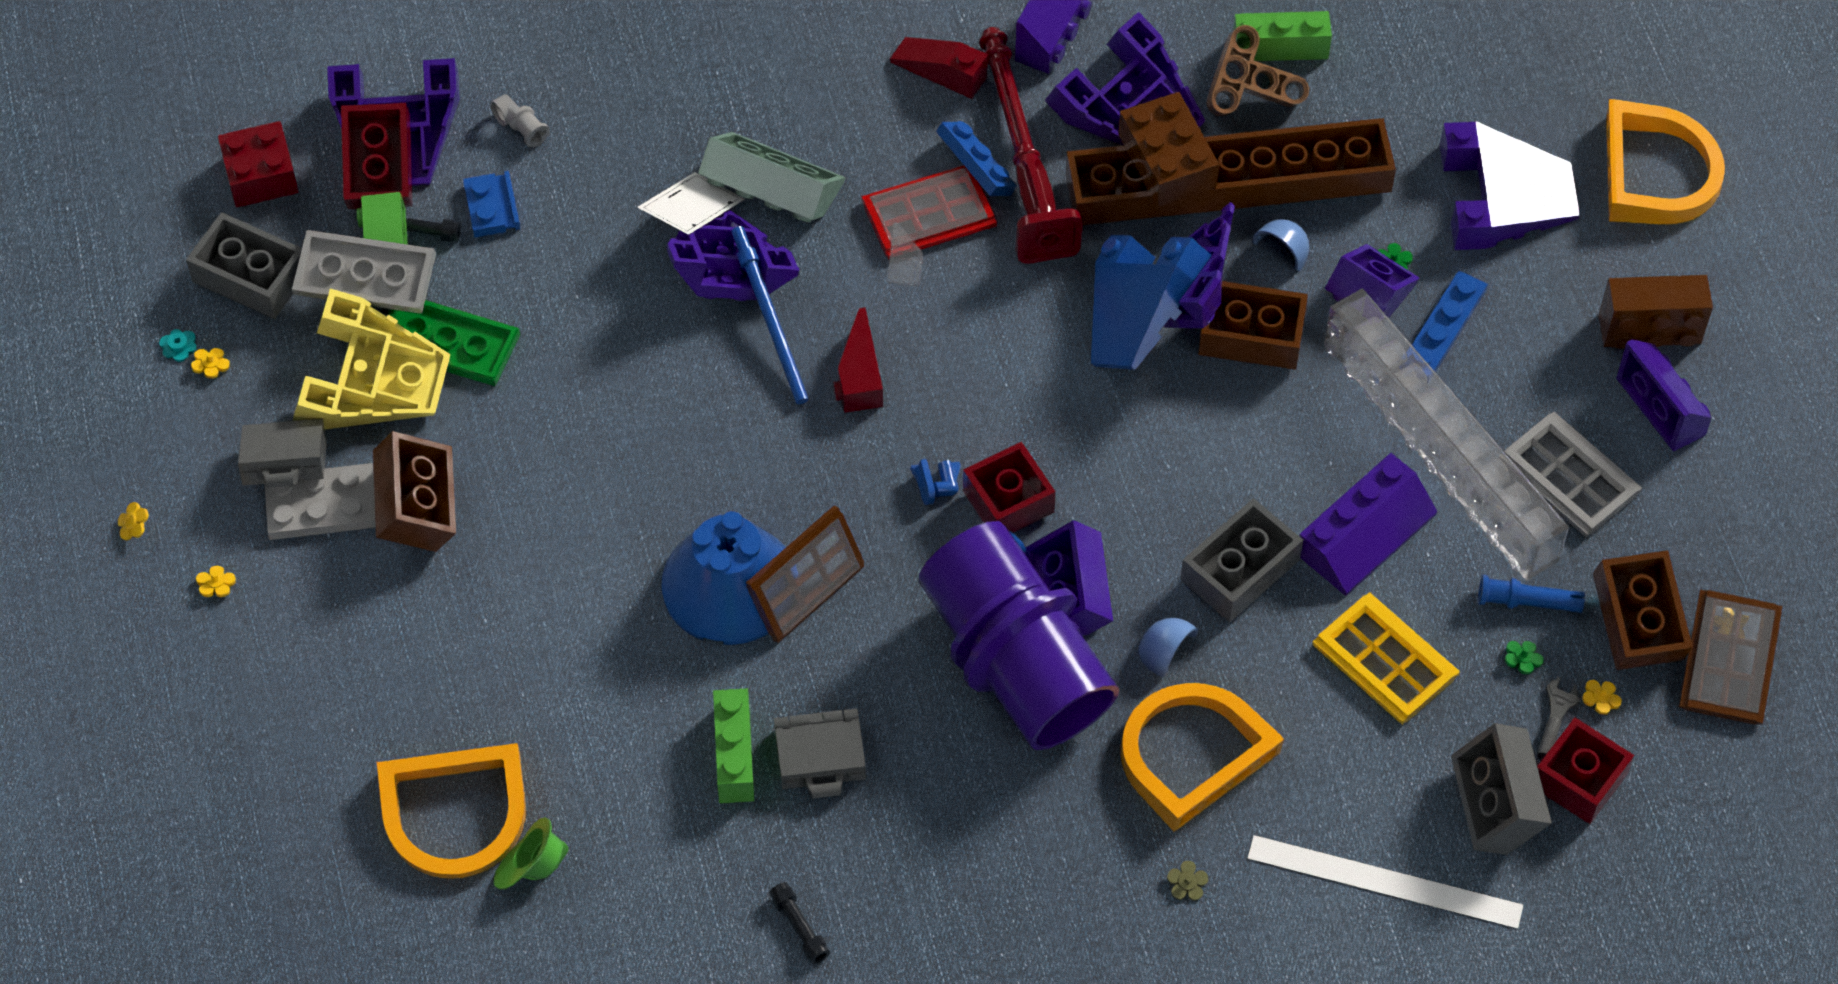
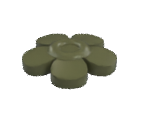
[1167,861,1208,901]

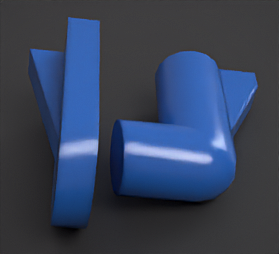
[910,459,961,505]

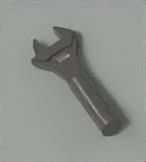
[1537,677,1581,760]

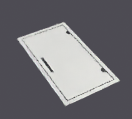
[638,172,745,235]

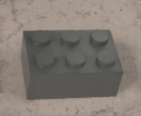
[186,212,302,319]
[1180,498,1303,622]
[1451,723,1552,855]

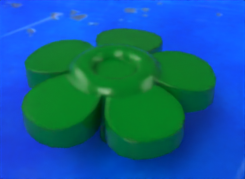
[1378,243,1413,270]
[1504,641,1544,674]

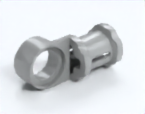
[490,94,550,147]

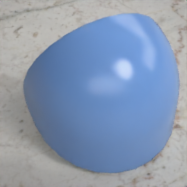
[1252,219,1309,271]
[1139,618,1198,677]

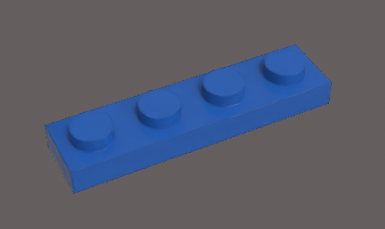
[1398,270,1488,385]

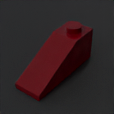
[890,37,988,99]
[833,307,883,413]

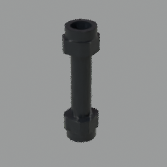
[406,218,461,242]
[769,882,830,964]

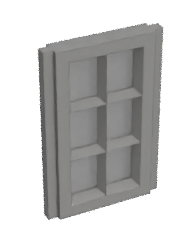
[1498,412,1642,537]

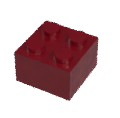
[218,121,299,208]
[962,441,1056,533]
[1537,717,1635,825]

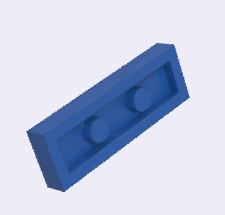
[936,121,1017,196]

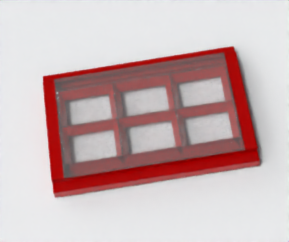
[861,165,997,260]

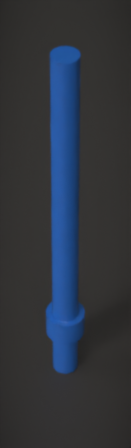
[731,226,809,405]

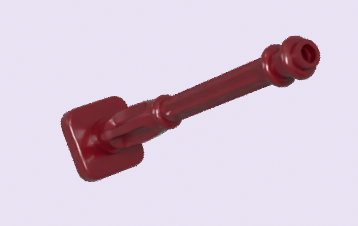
[979,27,1083,264]

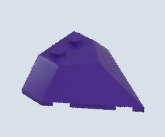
[1163,202,1235,328]
[666,210,799,301]

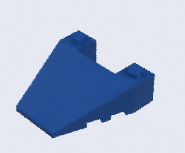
[1091,235,1212,370]

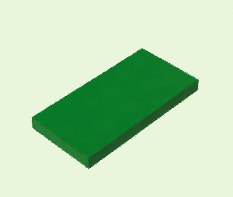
[386,300,521,386]

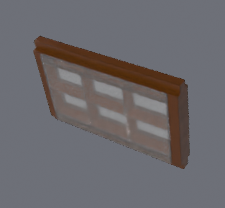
[746,505,864,643]
[1679,589,1783,725]

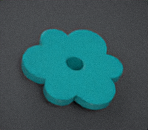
[159,329,197,362]

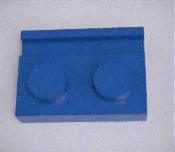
[463,171,520,238]

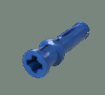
[1478,574,1585,613]

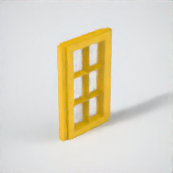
[1312,592,1460,725]

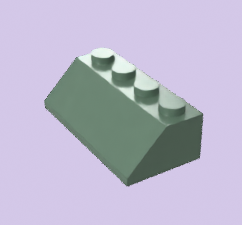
[698,132,846,222]

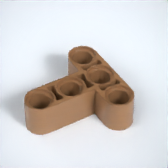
[1206,25,1309,117]

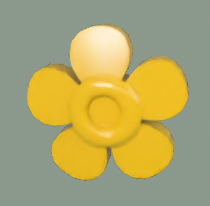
[191,348,230,379]
[118,502,149,541]
[196,566,236,598]
[1582,680,1622,715]

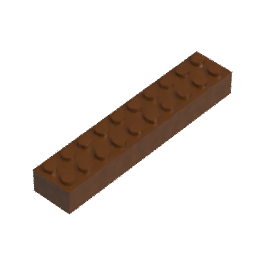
[1065,118,1396,225]

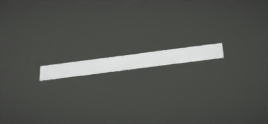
[1248,835,1523,928]

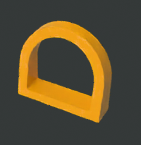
[1606,99,1725,225]
[1120,683,1284,832]
[377,743,526,879]

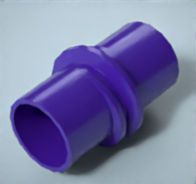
[918,521,1119,750]

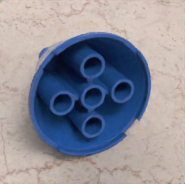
[661,511,797,645]

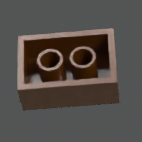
[1118,92,1219,207]
[1598,275,1713,349]
[1198,281,1308,370]
[373,431,456,552]
[1592,550,1693,670]

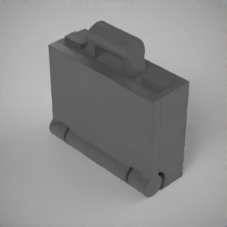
[238,418,327,488]
[774,708,866,799]

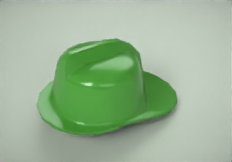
[494,817,569,890]

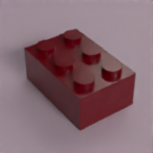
[341,103,413,209]

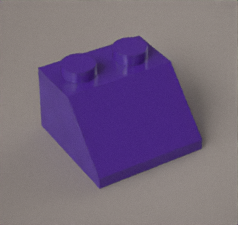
[1324,244,1420,323]

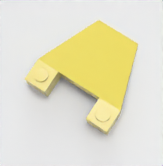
[292,288,451,429]

